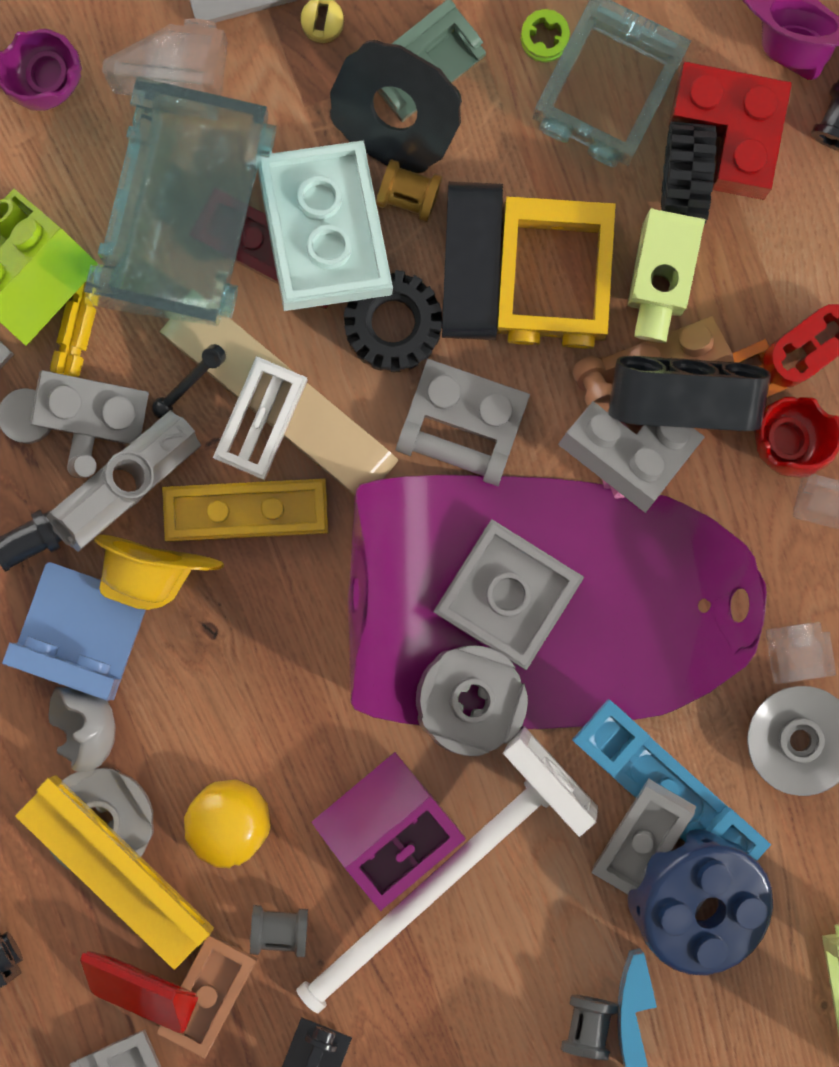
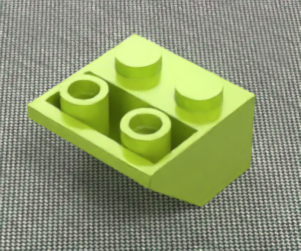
[0,188,100,346]

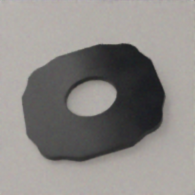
[330,40,462,173]

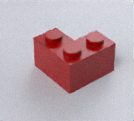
[668,61,792,200]

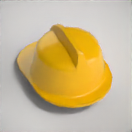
[94,534,224,610]

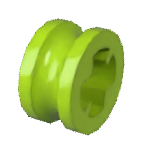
[520,9,570,63]

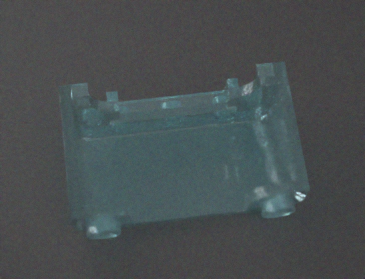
[84,77,277,326]

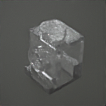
[765,622,836,684]

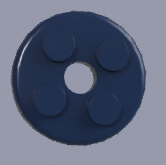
[627,829,774,975]

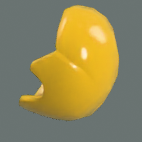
[184,779,271,868]

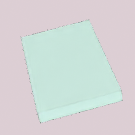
[256,140,393,311]

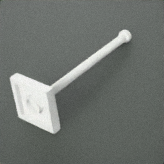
[296,726,598,1014]

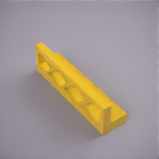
[15,775,214,970]

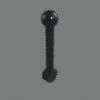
[152,344,226,418]

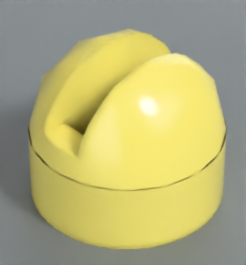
[301,0,344,43]

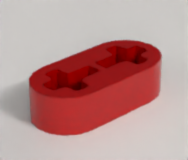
[763,304,839,387]

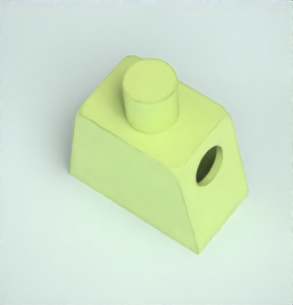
[627,208,705,343]

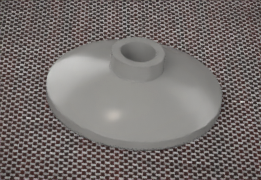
[747,686,839,796]

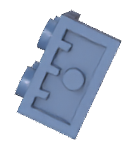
[2,562,146,701]

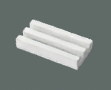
[213,356,308,481]

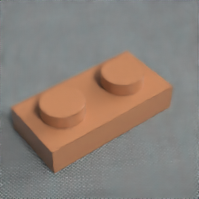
[157,934,258,1059]

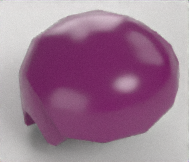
[0,28,82,111]

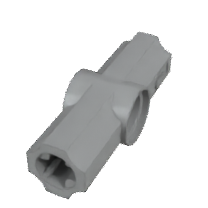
[46,410,201,552]

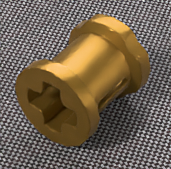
[376,159,442,223]

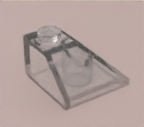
[102,19,228,106]

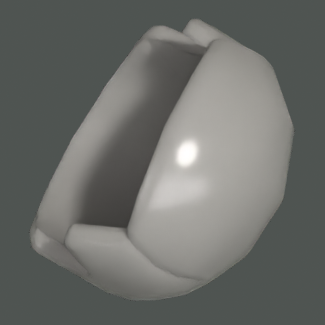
[48,687,116,772]

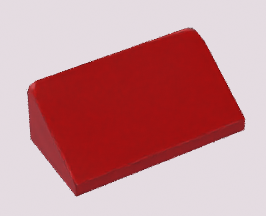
[80,951,199,1033]

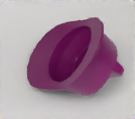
[742,0,839,80]

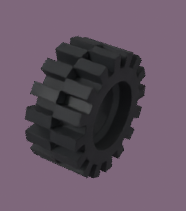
[661,122,716,224]
[344,270,442,373]

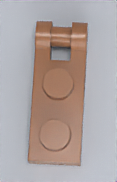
[572,316,734,412]

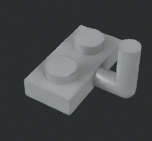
[29,370,149,478]

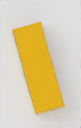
[162,479,329,542]

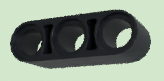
[442,181,503,340]
[608,356,771,431]

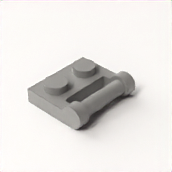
[395,358,530,487]

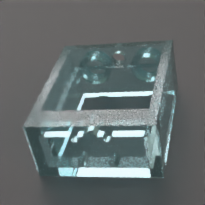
[533,0,691,167]

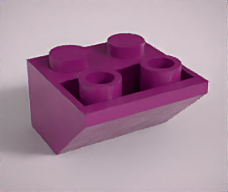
[311,752,466,911]

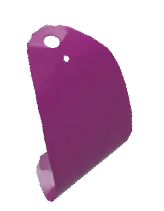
[348,475,767,729]

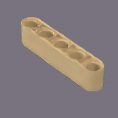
[159,290,399,496]

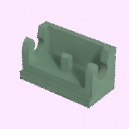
[377,0,486,122]

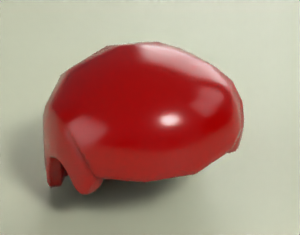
[754,397,839,478]

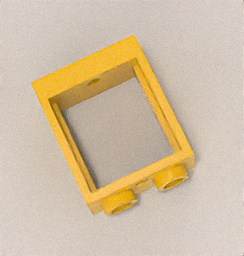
[497,196,616,349]

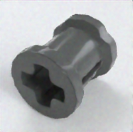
[250,905,308,957]
[561,995,619,1060]

